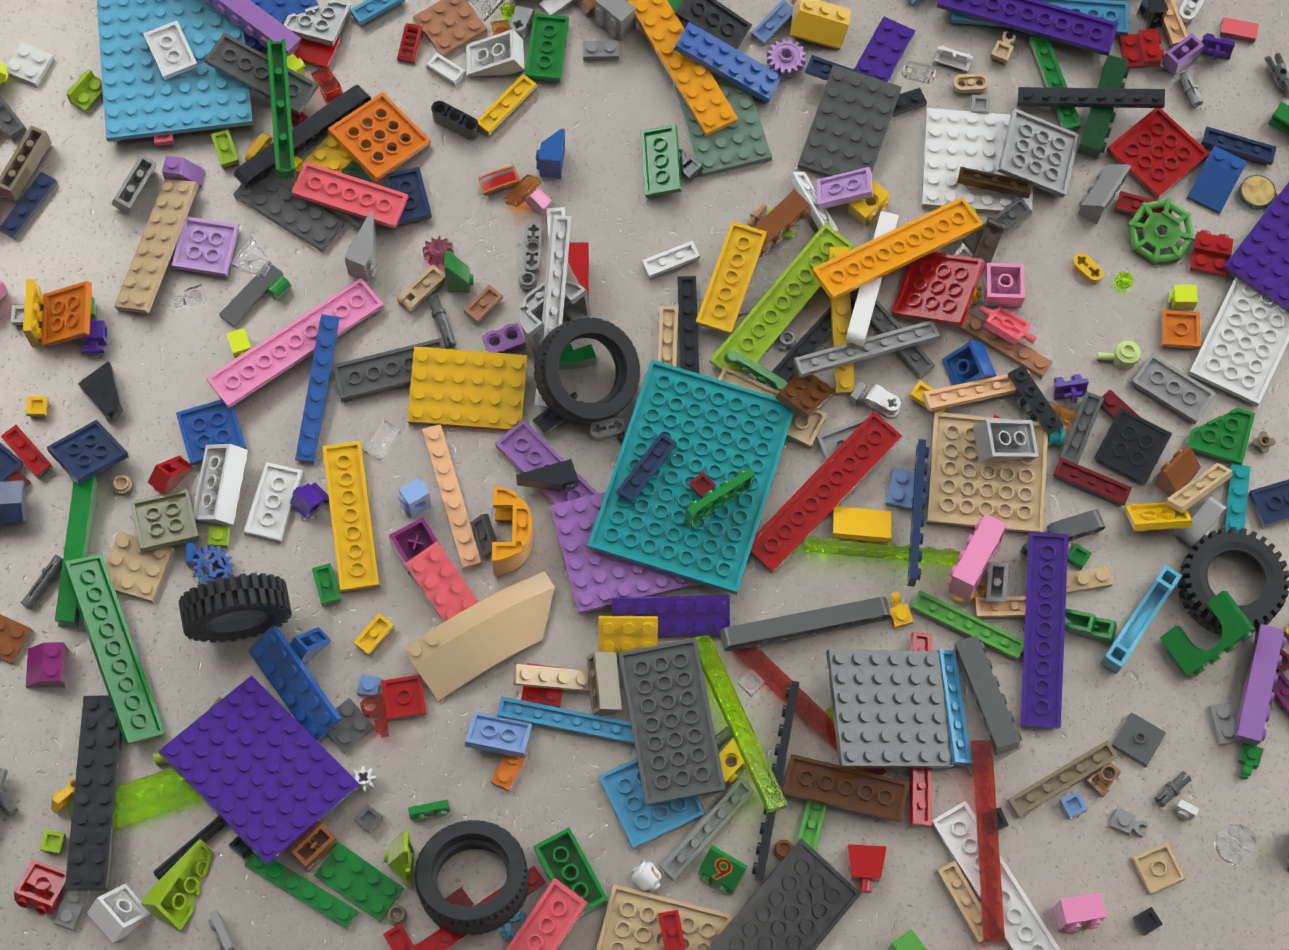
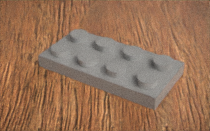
[1131,353,1216,424]

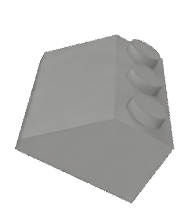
[1078,164,1131,224]

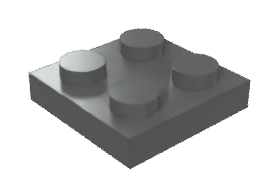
[327,698,375,754]

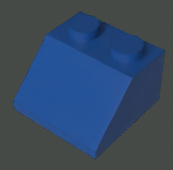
[536,128,565,179]
[942,341,997,386]

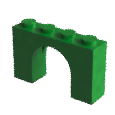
[1160,591,1255,677]

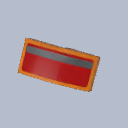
[478,165,520,195]

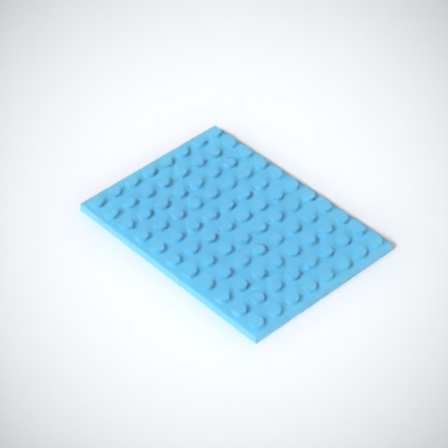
[96,0,253,142]

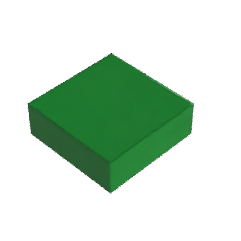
[1067,543,1092,570]

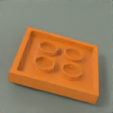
[41,281,92,348]

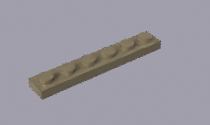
[1007,740,1119,818]

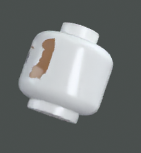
[632,861,662,892]

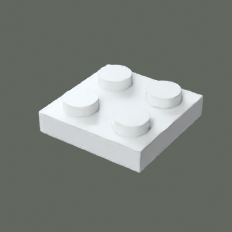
[7,42,54,87]

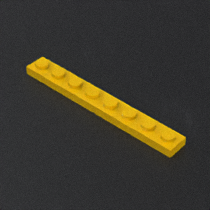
[828,247,855,394]

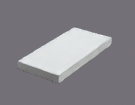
[244,462,303,543]

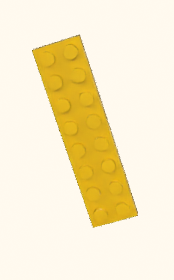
[322,441,380,592]

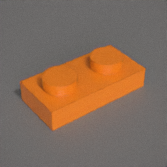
[491,754,527,791]

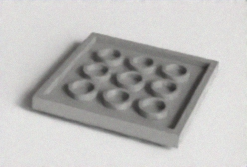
[997,108,1080,198]

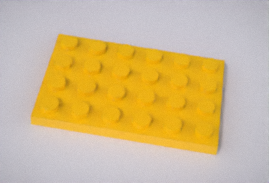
[407,346,528,430]

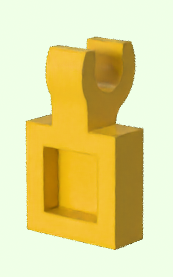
[889,591,914,629]
[51,778,75,814]

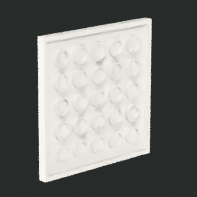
[922,108,1033,216]

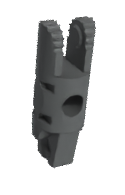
[1264,53,1289,97]

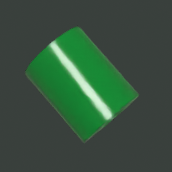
[266,275,291,300]

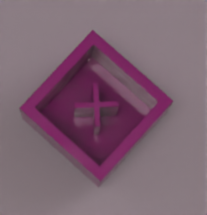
[389,517,440,575]

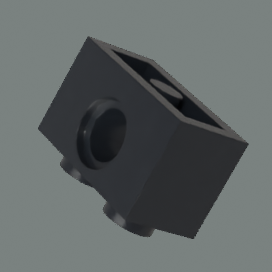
[1137,0,1168,30]

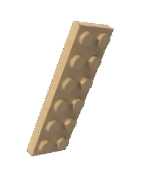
[718,366,827,448]

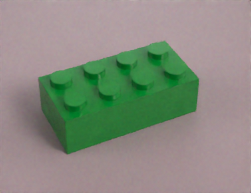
[533,827,608,920]

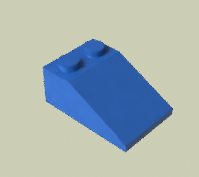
[1187,146,1247,214]

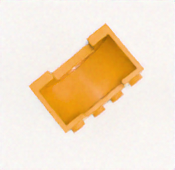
[492,487,533,576]

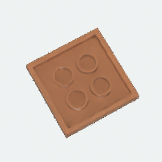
[413,0,487,57]

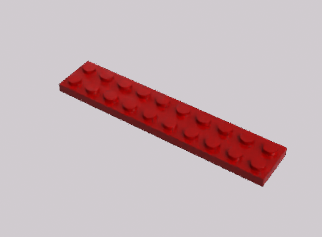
[750,411,902,573]

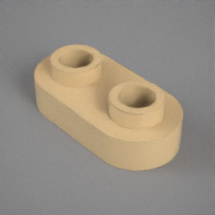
[952,73,989,93]

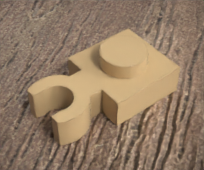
[990,31,1016,64]

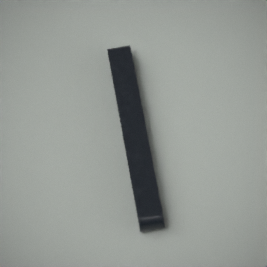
[234,85,371,189]

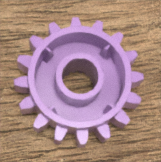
[767,39,806,77]

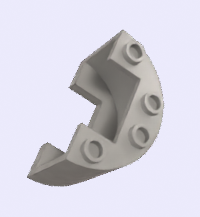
[519,281,591,359]

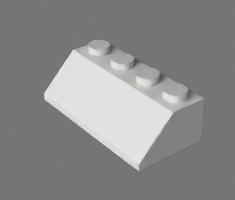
[193,444,248,525]

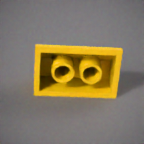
[790,0,851,50]

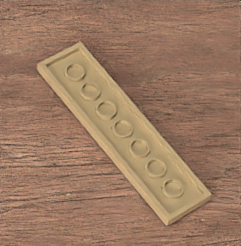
[114,179,199,314]

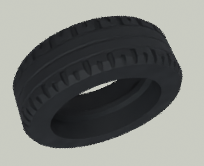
[534,317,640,423]
[414,820,529,935]

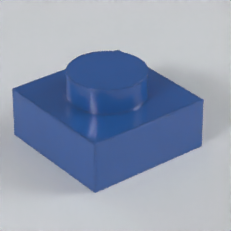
[185,543,200,568]

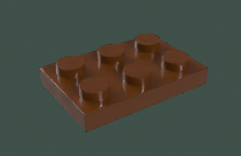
[776,374,835,420]

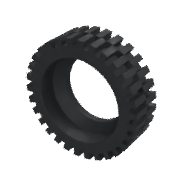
[1177,527,1289,635]
[178,573,292,643]

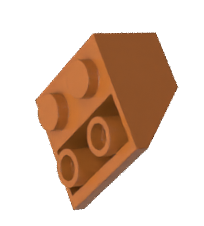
[1155,445,1201,497]
[287,822,338,871]

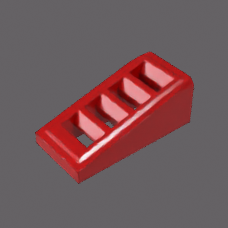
[397,23,424,64]

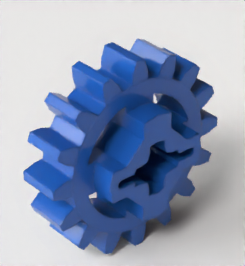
[190,545,234,584]

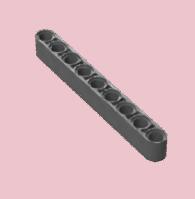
[719,597,892,652]

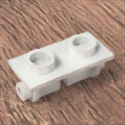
[934,45,973,72]

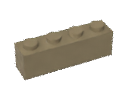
[0,125,52,201]

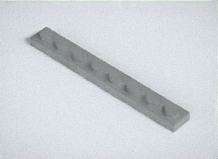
[793,321,940,378]

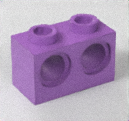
[482,323,526,354]

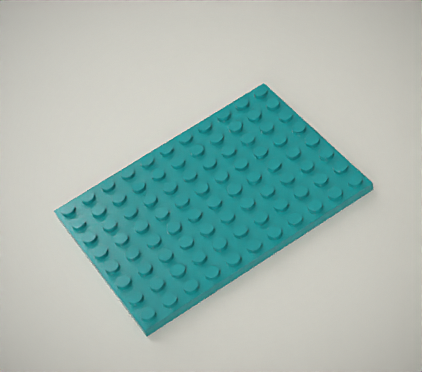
[587,359,794,595]

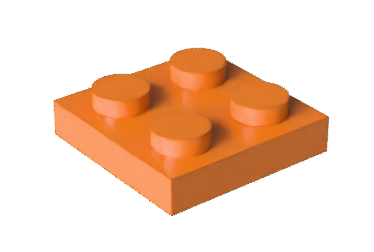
[1161,310,1201,349]

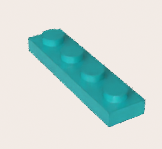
[1224,463,1251,533]

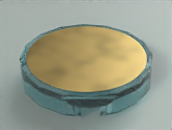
[1238,175,1276,210]

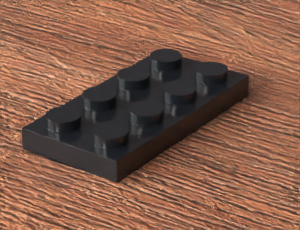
[675,0,752,49]

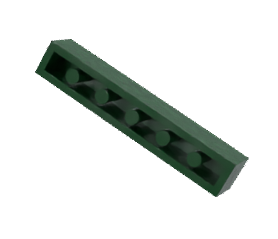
[1077,55,1130,159]

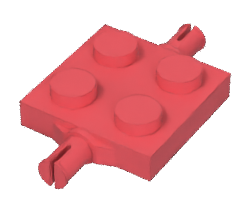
[978,305,1037,345]

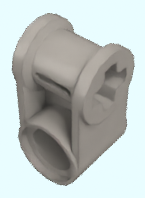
[510,5,535,40]

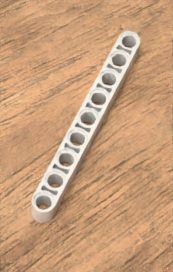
[845,211,899,346]

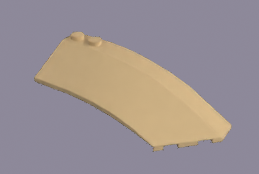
[403,571,556,701]

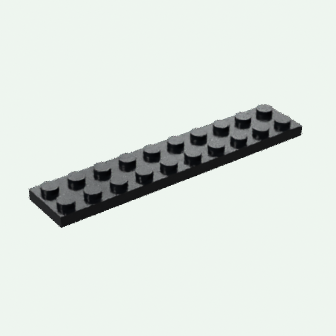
[65,695,122,891]

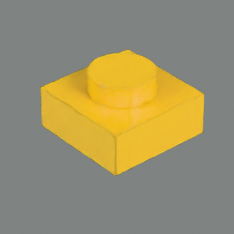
[26,396,49,417]

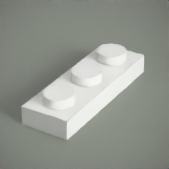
[642,241,700,279]

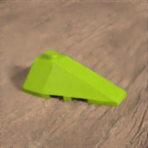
[384,831,414,889]

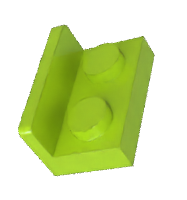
[66,69,103,114]

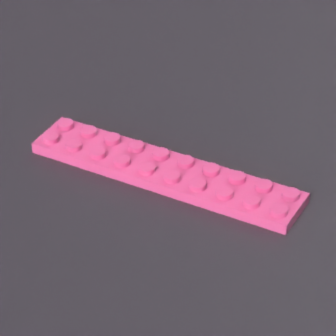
[206,278,384,409]

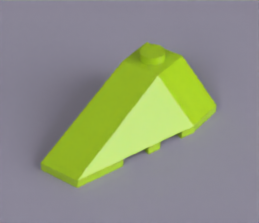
[141,839,214,931]

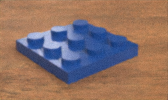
[176,400,247,466]

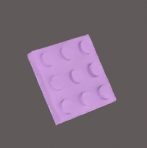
[171,217,240,277]

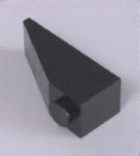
[516,459,578,492]

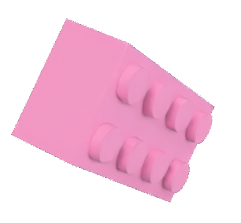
[947,514,1007,602]

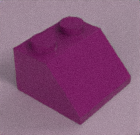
[25,642,69,688]

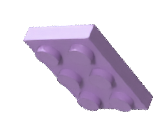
[817,167,873,209]

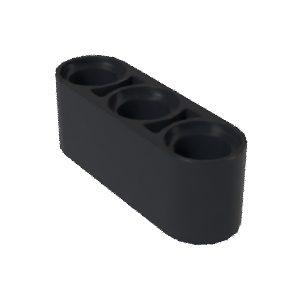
[431,101,479,140]

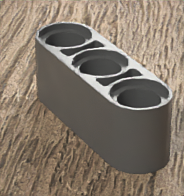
[1047,509,1106,542]

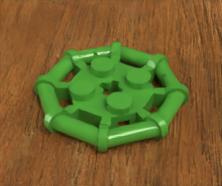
[1127,198,1196,265]

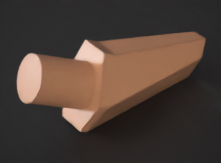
[747,204,767,227]

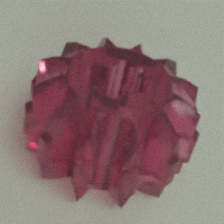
[422,235,454,268]

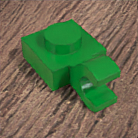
[1238,743,1264,779]

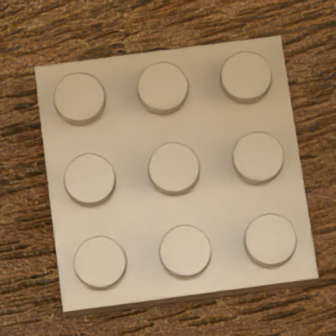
[105,532,174,603]

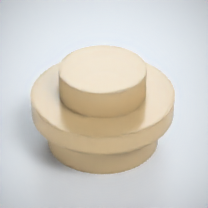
[112,475,132,494]

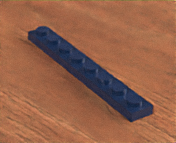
[907,439,929,587]

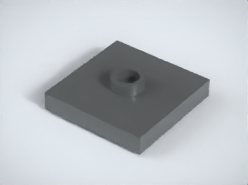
[1112,712,1166,767]

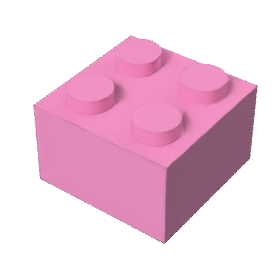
[983,263,1025,307]
[1054,892,1107,933]

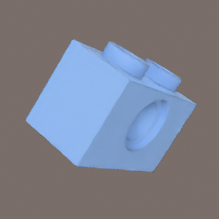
[398,478,432,518]

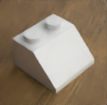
[87,884,151,943]

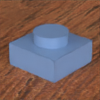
[357,674,381,698]
[1059,792,1088,819]

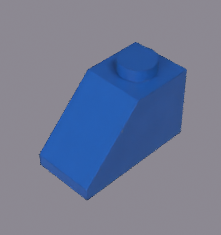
[290,627,332,664]

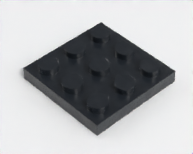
[1094,407,1172,484]

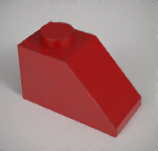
[147,455,193,494]

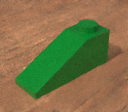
[444,251,474,292]

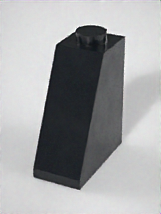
[78,361,124,423]

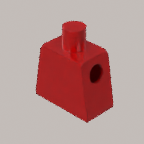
[846,844,887,893]

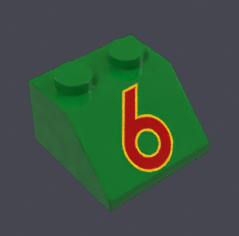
[698,845,747,895]

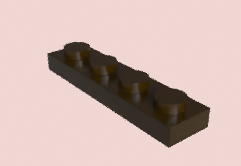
[957,166,1032,199]

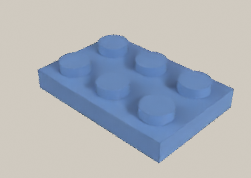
[465,711,533,758]

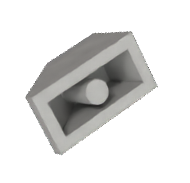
[986,562,1011,603]

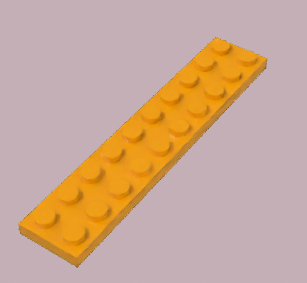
[627,0,738,136]
[811,197,984,301]

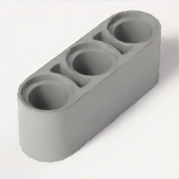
[1178,496,1227,547]

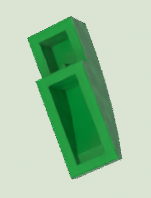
[535,343,596,370]
[1065,609,1117,644]

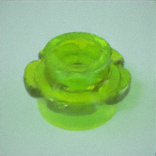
[499,2,516,17]
[1115,271,1134,289]

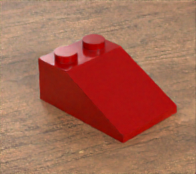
[567,242,589,301]

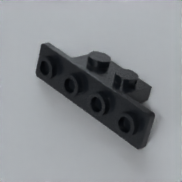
[1008,365,1064,435]

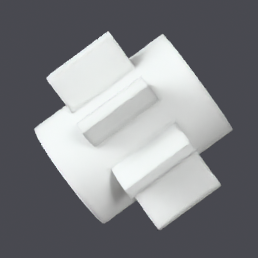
[354,766,377,793]

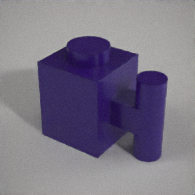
[79,320,108,354]
[290,482,329,518]

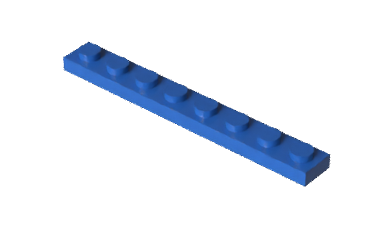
[295,314,340,463]

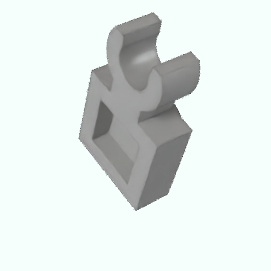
[1109,807,1148,837]

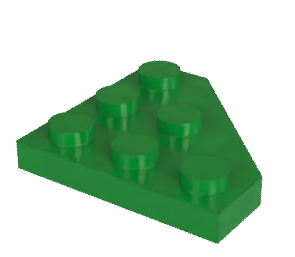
[1186,408,1255,465]

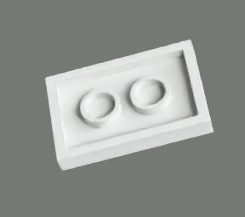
[143,21,198,80]

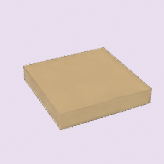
[1130,842,1186,895]

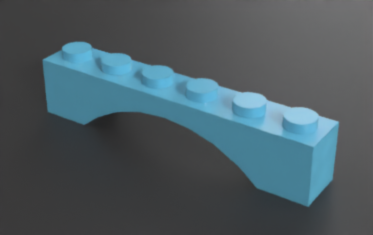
[1101,565,1182,674]

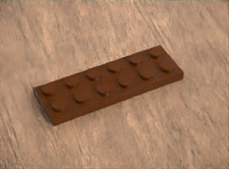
[782,754,910,823]

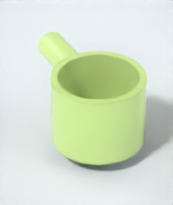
[1097,341,1140,370]

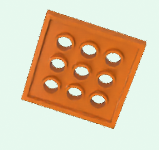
[327,92,431,182]

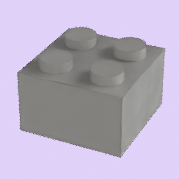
[595,0,636,40]

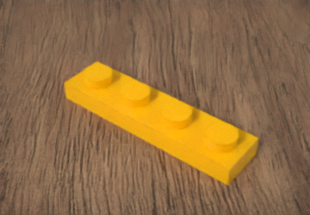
[477,74,537,135]

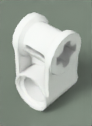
[863,384,901,418]

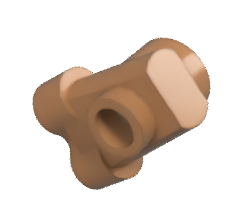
[1086,762,1121,797]

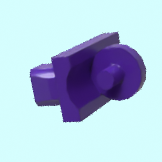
[1201,33,1235,60]
[1053,374,1089,404]

